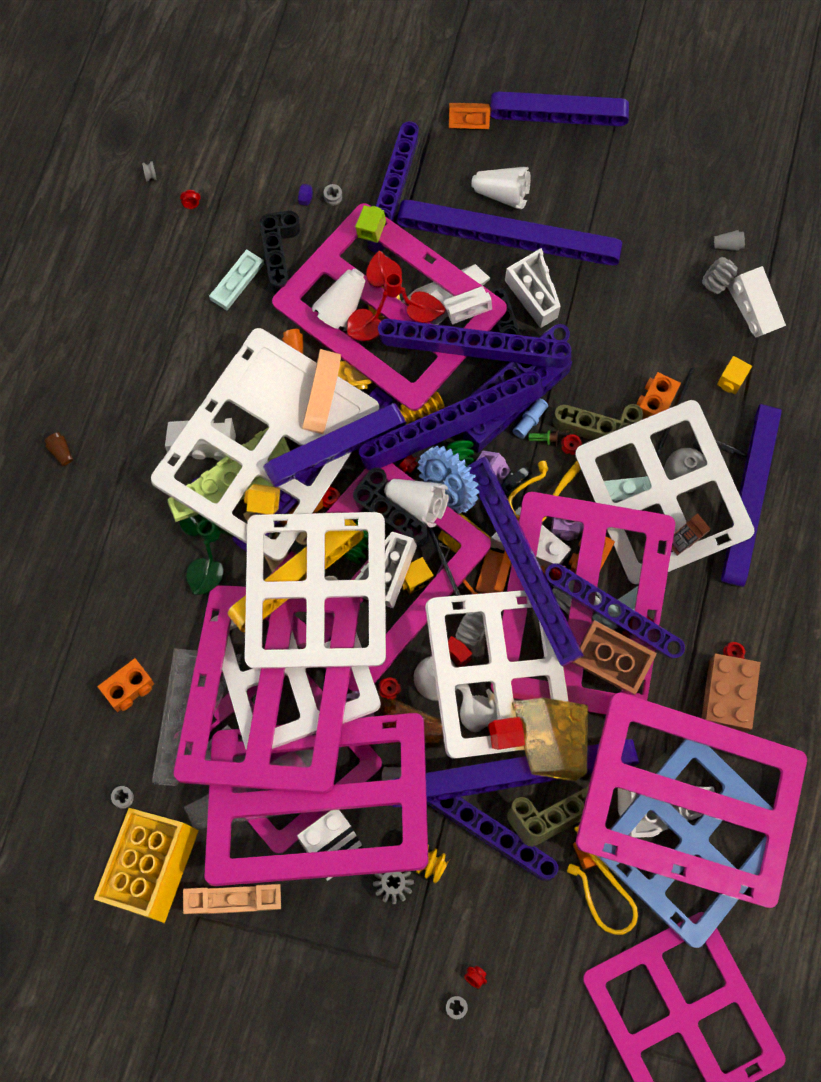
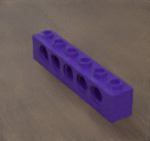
[463,352,572,453]

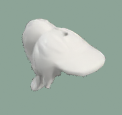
[455,684,520,732]

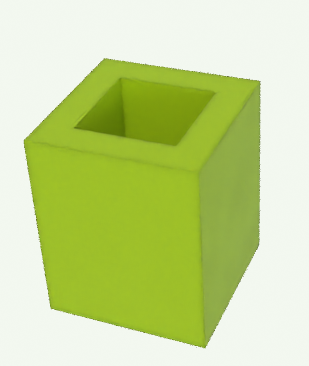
[355,205,386,243]

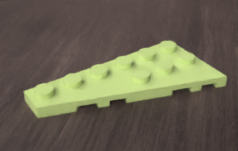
[168,427,290,522]

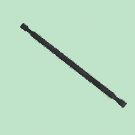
[656,368,695,457]
[427,526,463,608]

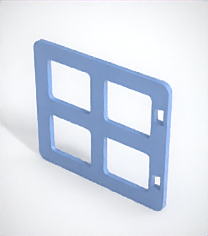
[597,739,773,948]

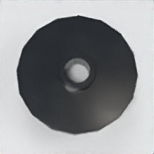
[501,466,532,496]

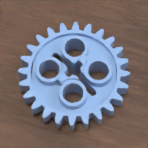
[418,446,479,514]

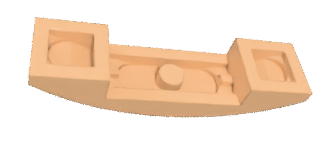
[302,349,341,434]
[183,884,281,914]

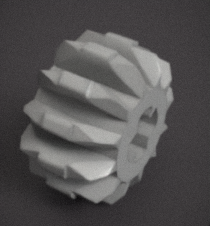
[702,257,738,294]
[456,612,485,649]
[373,871,414,904]

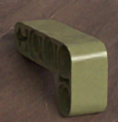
[552,404,643,449]
[507,787,589,846]

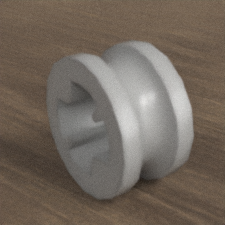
[142,161,157,182]
[323,184,342,206]
[111,786,134,809]
[446,996,468,1019]

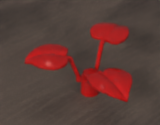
[347,251,446,341]

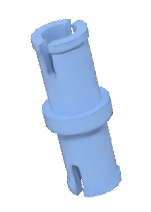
[513,398,548,439]

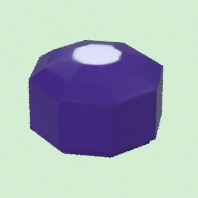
[298,184,313,206]

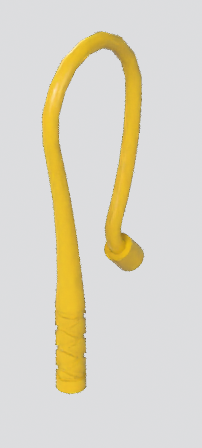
[508,461,581,522]
[567,825,638,935]

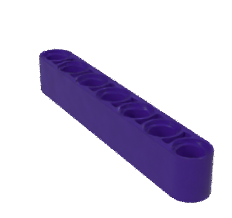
[490,92,629,126]
[368,121,419,252]
[467,324,570,398]
[263,403,407,487]
[544,563,685,659]
[427,797,558,881]

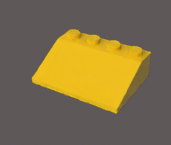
[94,808,199,923]

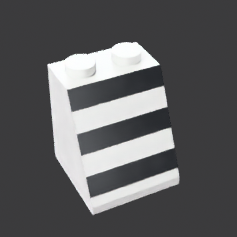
[297,810,363,881]

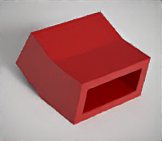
[448,636,472,667]
[488,717,525,750]

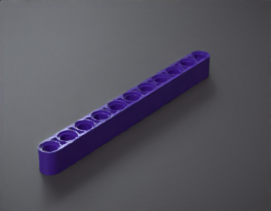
[397,200,622,266]
[391,739,639,807]

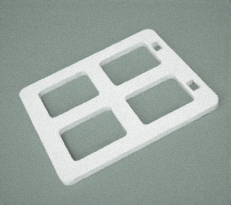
[576,400,754,584]
[245,512,386,669]
[210,576,381,750]
[425,590,574,759]

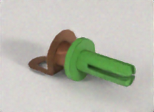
[528,430,570,446]

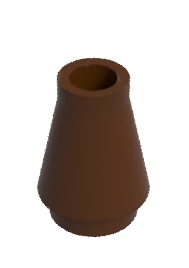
[44,432,73,466]

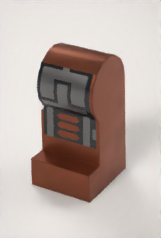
[666,513,711,556]

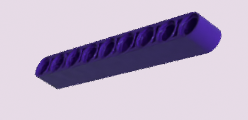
[378,319,571,368]
[359,371,543,471]
[721,404,781,587]

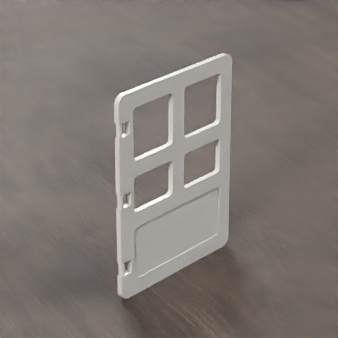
[151,328,379,561]

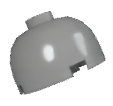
[664,448,707,493]

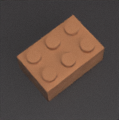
[571,620,657,695]
[701,653,761,733]

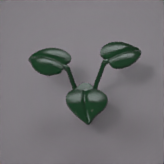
[179,514,276,595]

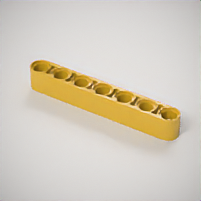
[227,519,364,632]

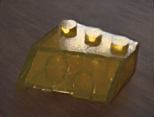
[512,697,588,781]

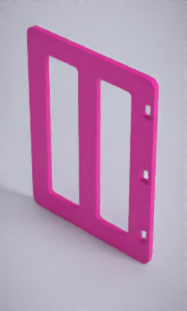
[272,203,507,411]
[265,463,491,692]
[491,492,675,715]
[174,586,361,793]
[576,693,807,908]
[205,713,428,886]

